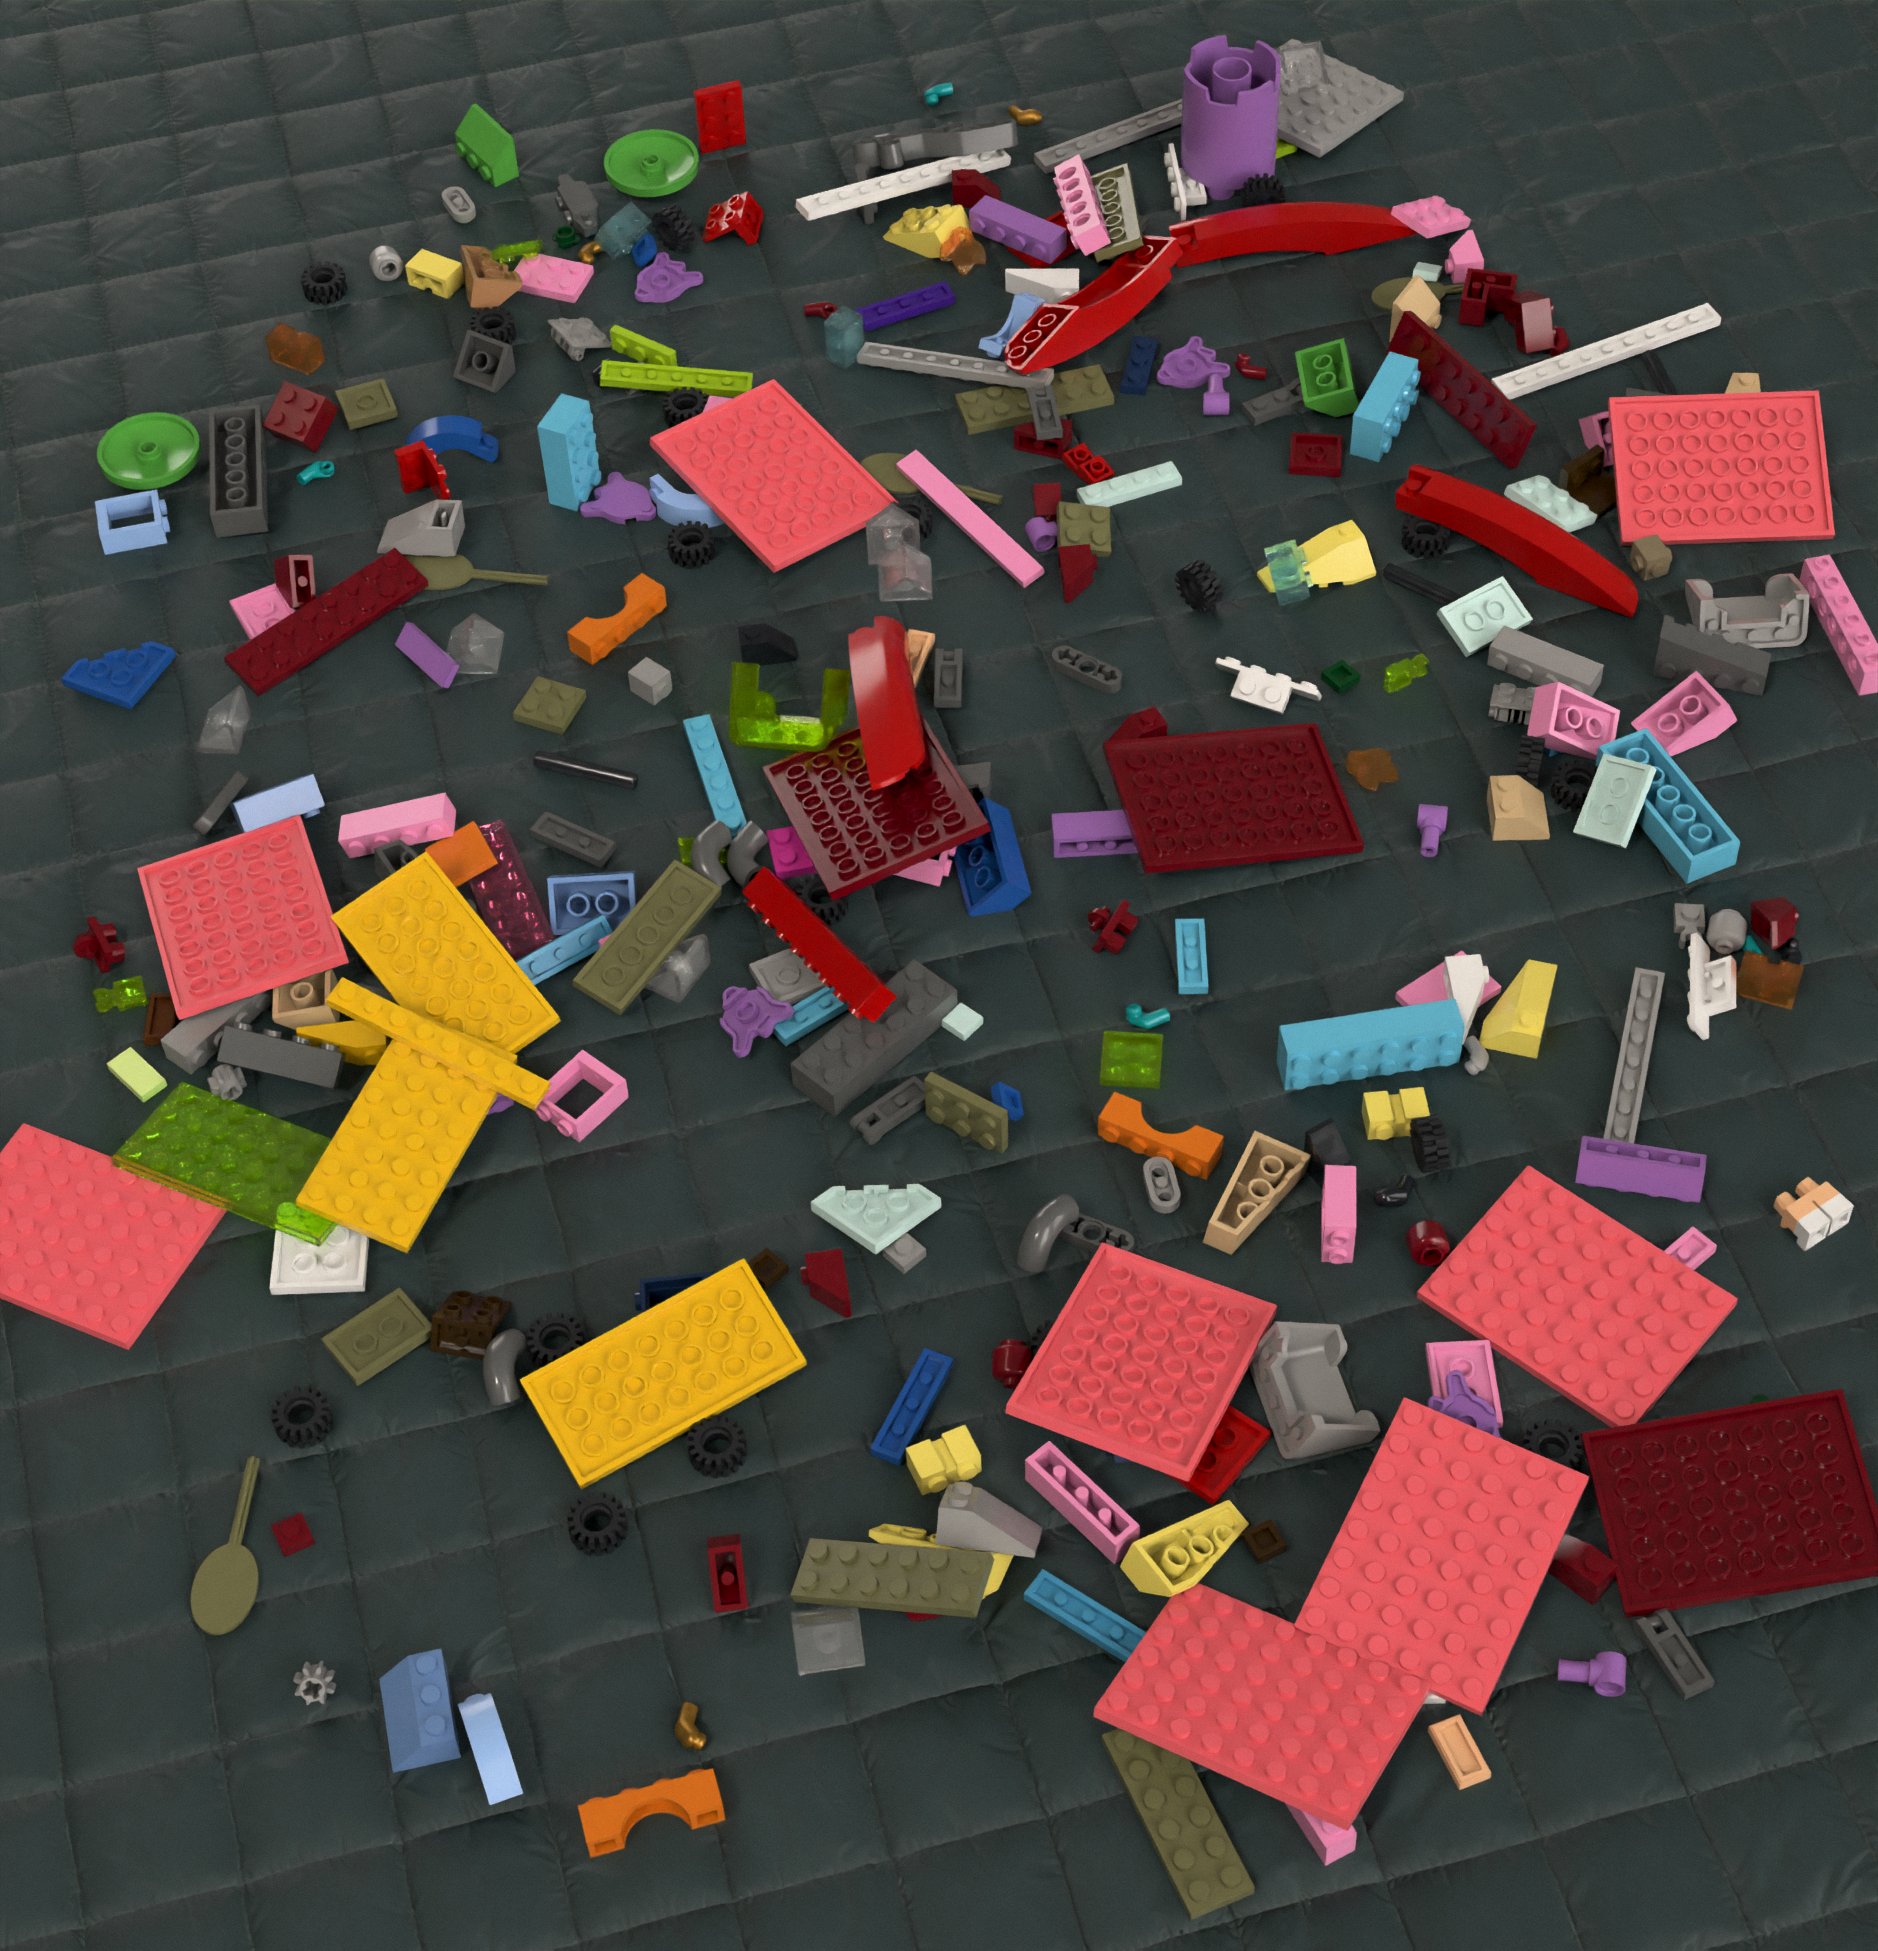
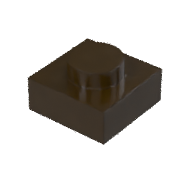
[747,1247,789,1290]
[1241,1519,1287,1565]

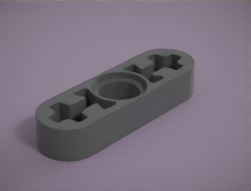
[1052,646,1122,694]
[192,769,248,835]
[1057,1213,1134,1253]

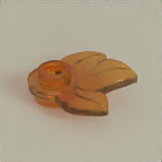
[940,227,986,276]
[1346,748,1399,792]

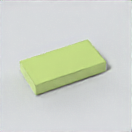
[107,1047,167,1103]

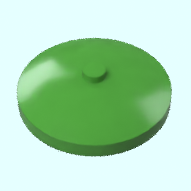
[604,129,699,197]
[97,412,201,490]

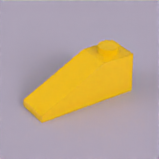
[296,1020,390,1066]

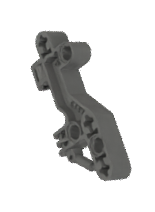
[852,119,1019,169]

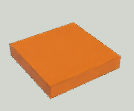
[425,821,498,887]

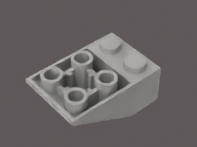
[377,499,465,557]

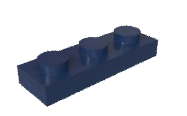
[1120,336,1158,396]

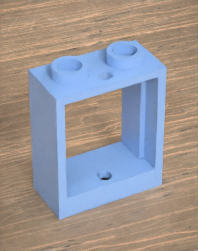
[95,490,170,555]

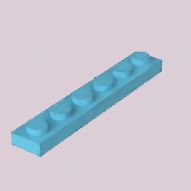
[683,714,747,840]

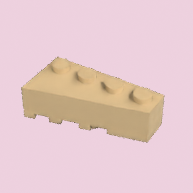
[1203,1131,1311,1255]

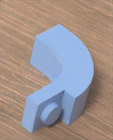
[978,292,1047,361]
[649,474,725,528]
[458,1693,523,1805]

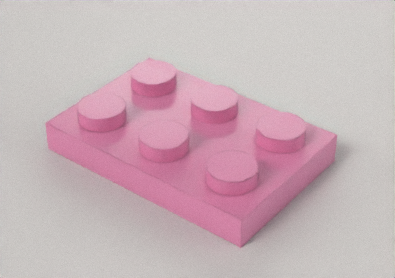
[1391,196,1471,238]
[514,251,594,303]

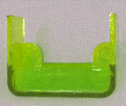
[728,662,850,752]

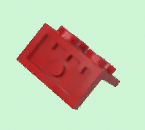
[702,191,764,246]
[394,440,451,500]

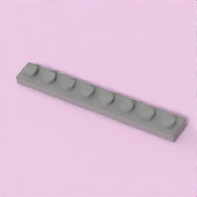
[1034,99,1182,174]
[857,342,1054,390]
[1603,967,1665,1144]

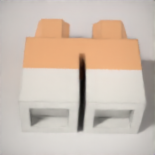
[1774,1177,1854,1251]

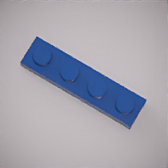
[870,1348,954,1466]

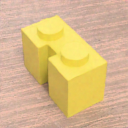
[405,249,465,299]
[1361,1087,1430,1140]
[906,1425,982,1496]

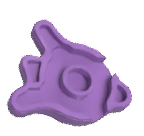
[634,252,703,303]
[1157,336,1231,388]
[580,472,657,524]
[720,986,794,1058]
[1427,1370,1502,1439]

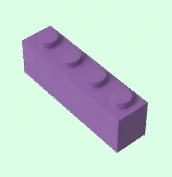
[969,195,1067,264]
[1052,809,1138,858]
[1575,1136,1707,1202]

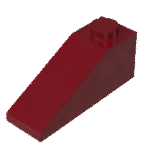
[1548,1534,1618,1606]

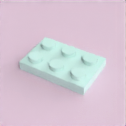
[1504,475,1597,532]
[1436,576,1533,657]
[1573,753,1657,849]

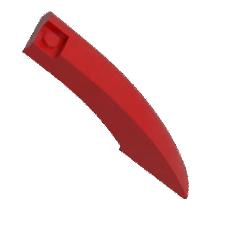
[1169,201,1419,268]
[1004,235,1183,374]
[1395,464,1638,618]
[848,616,926,791]

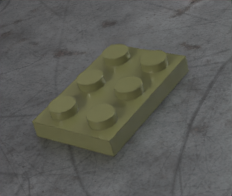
[924,1072,1008,1154]
[321,1287,432,1386]

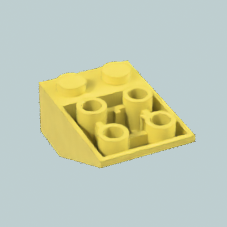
[883,204,972,258]

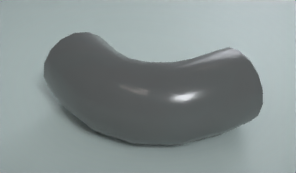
[690,820,732,887]
[726,821,769,888]
[1016,1194,1079,1272]
[483,1328,528,1407]

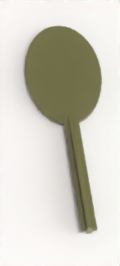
[1371,277,1518,312]
[860,453,1003,505]
[405,553,549,590]
[191,1456,260,1635]

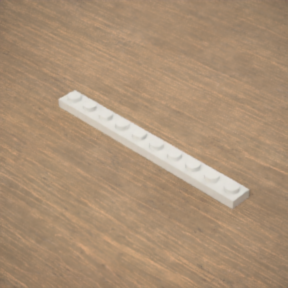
[795,149,1011,221]
[1491,303,1721,400]

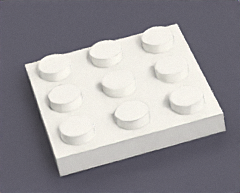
[269,1210,370,1295]

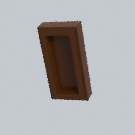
[143,993,178,1046]

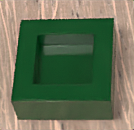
[1321,660,1360,694]

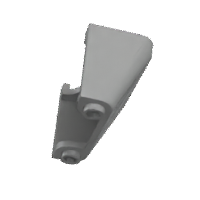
[1685,573,1810,649]
[1249,1321,1381,1459]

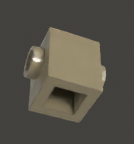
[1630,534,1672,581]

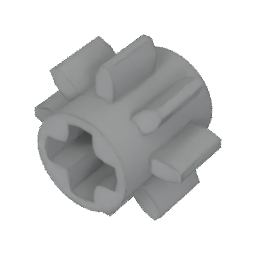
[207,1064,247,1101]
[293,1661,336,1705]

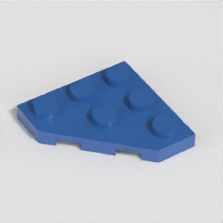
[61,641,176,710]

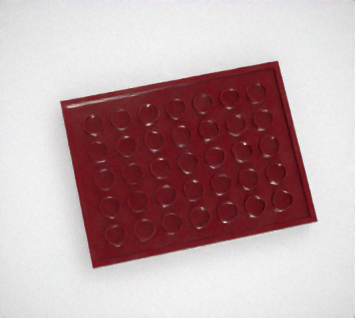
[762,710,991,901]
[1102,723,1364,874]
[1581,1389,1878,1618]

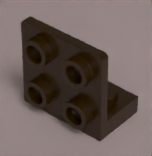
[1558,444,1617,518]
[430,1290,512,1360]

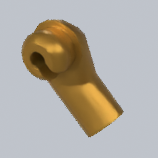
[1008,105,1042,126]
[578,238,606,265]
[674,1702,706,1751]

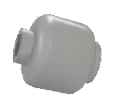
[369,246,403,282]
[1706,909,1748,954]

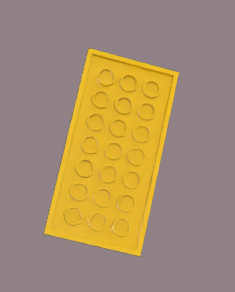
[330,851,561,1054]
[296,1010,517,1253]
[520,1258,807,1490]

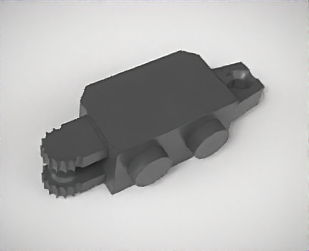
[555,174,601,237]

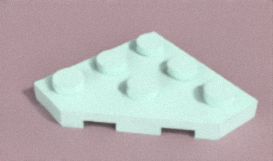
[811,1184,941,1254]

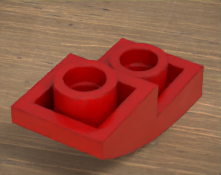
[1062,443,1115,485]

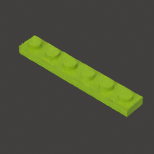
[600,360,753,397]

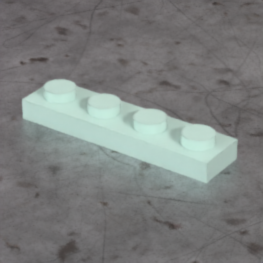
[1077,461,1182,507]

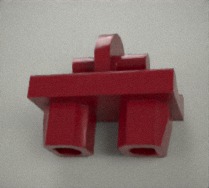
[1087,899,1139,955]
[73,917,126,973]

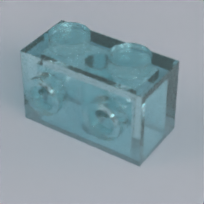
[594,201,652,260]
[824,305,864,369]
[1264,539,1313,606]

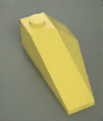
[1257,520,1376,593]
[1479,959,1558,1059]
[1120,1500,1249,1597]
[869,1524,1014,1599]

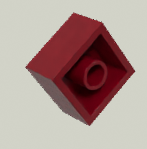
[262,381,338,453]

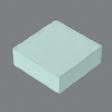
[1412,262,1442,282]
[942,1003,983,1041]

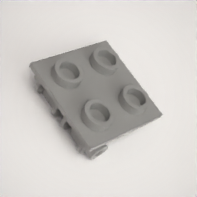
[547,317,612,361]
[1488,683,1536,725]

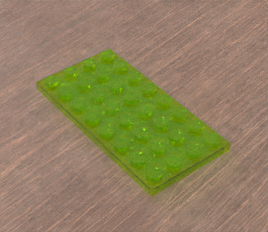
[112,1081,338,1247]

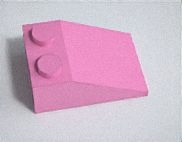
[1631,671,1738,757]
[1527,682,1620,760]

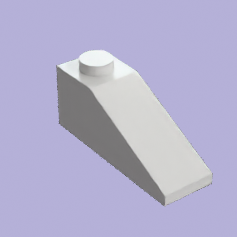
[1005,269,1079,304]
[1443,954,1489,1045]

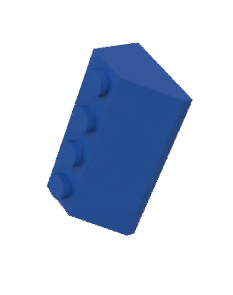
[954,797,1032,917]

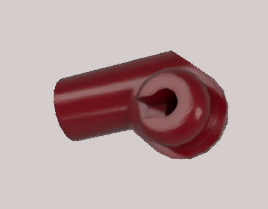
[803,301,839,320]
[1549,325,1570,357]
[1235,353,1267,381]

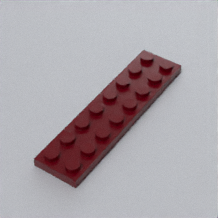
[1385,311,1537,469]
[224,548,428,696]

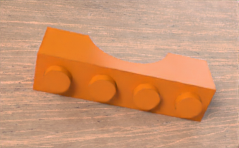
[567,573,667,665]
[1098,1091,1224,1180]
[578,1768,726,1858]

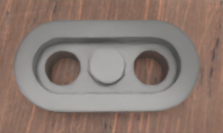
[442,187,476,223]
[1143,1157,1181,1214]

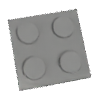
[749,948,826,1005]

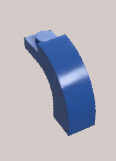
[406,415,499,463]

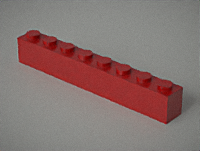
[742,866,897,1023]

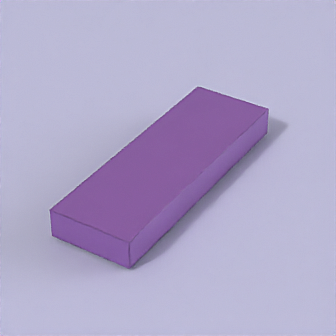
[395,622,460,688]

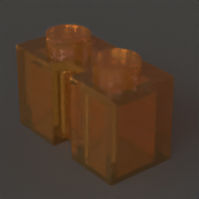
[265,323,325,375]
[1736,950,1804,1010]

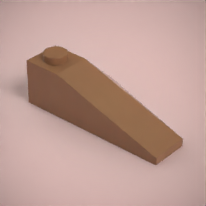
[460,245,522,311]

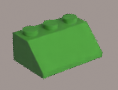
[455,103,519,187]
[1295,338,1359,417]

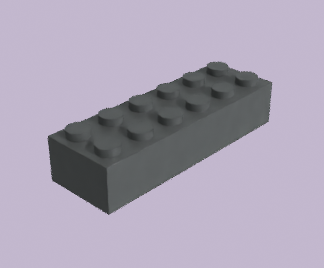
[209,404,268,538]
[791,959,958,1117]

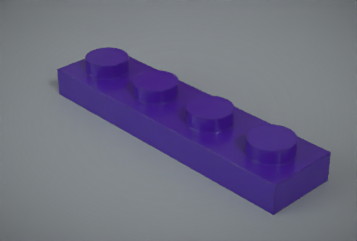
[855,281,955,332]

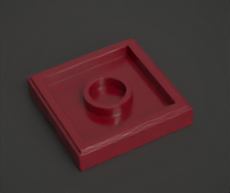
[1289,433,1343,477]

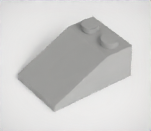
[935,1482,1043,1558]

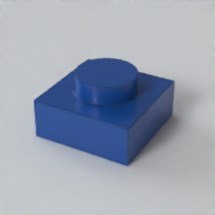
[631,232,658,268]
[991,1081,1024,1122]

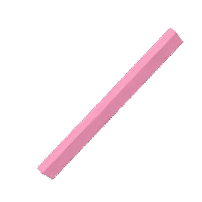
[896,450,1045,588]

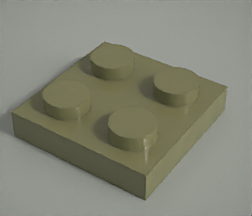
[335,378,398,430]
[1056,501,1111,558]
[513,676,587,735]

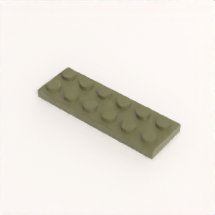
[1091,163,1144,262]
[955,364,1114,435]
[573,860,722,1015]
[790,1538,994,1618]
[1101,1728,1255,1921]

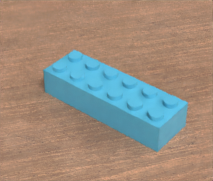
[1595,728,1740,884]
[1276,999,1465,1090]

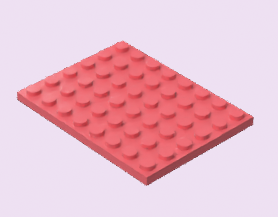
[650,379,898,573]
[1608,390,1835,546]
[137,815,349,1020]
[0,1123,229,1350]
[1417,1165,1738,1428]
[1005,1242,1277,1482]
[1294,1397,1589,1716]
[1093,1583,1432,1831]

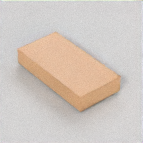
[1428,1714,1491,1790]

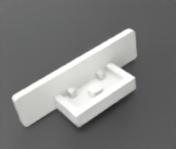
[1164,143,1207,221]
[1215,657,1322,715]
[1687,932,1736,1040]

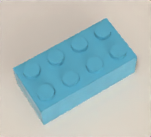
[1350,352,1421,462]
[537,393,601,511]

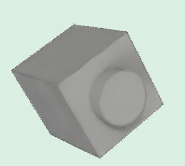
[628,657,673,705]

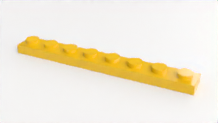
[326,977,550,1111]

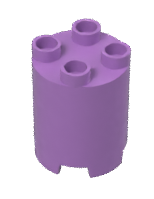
[1180,35,1281,200]

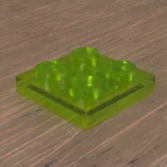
[1100,1031,1163,1089]

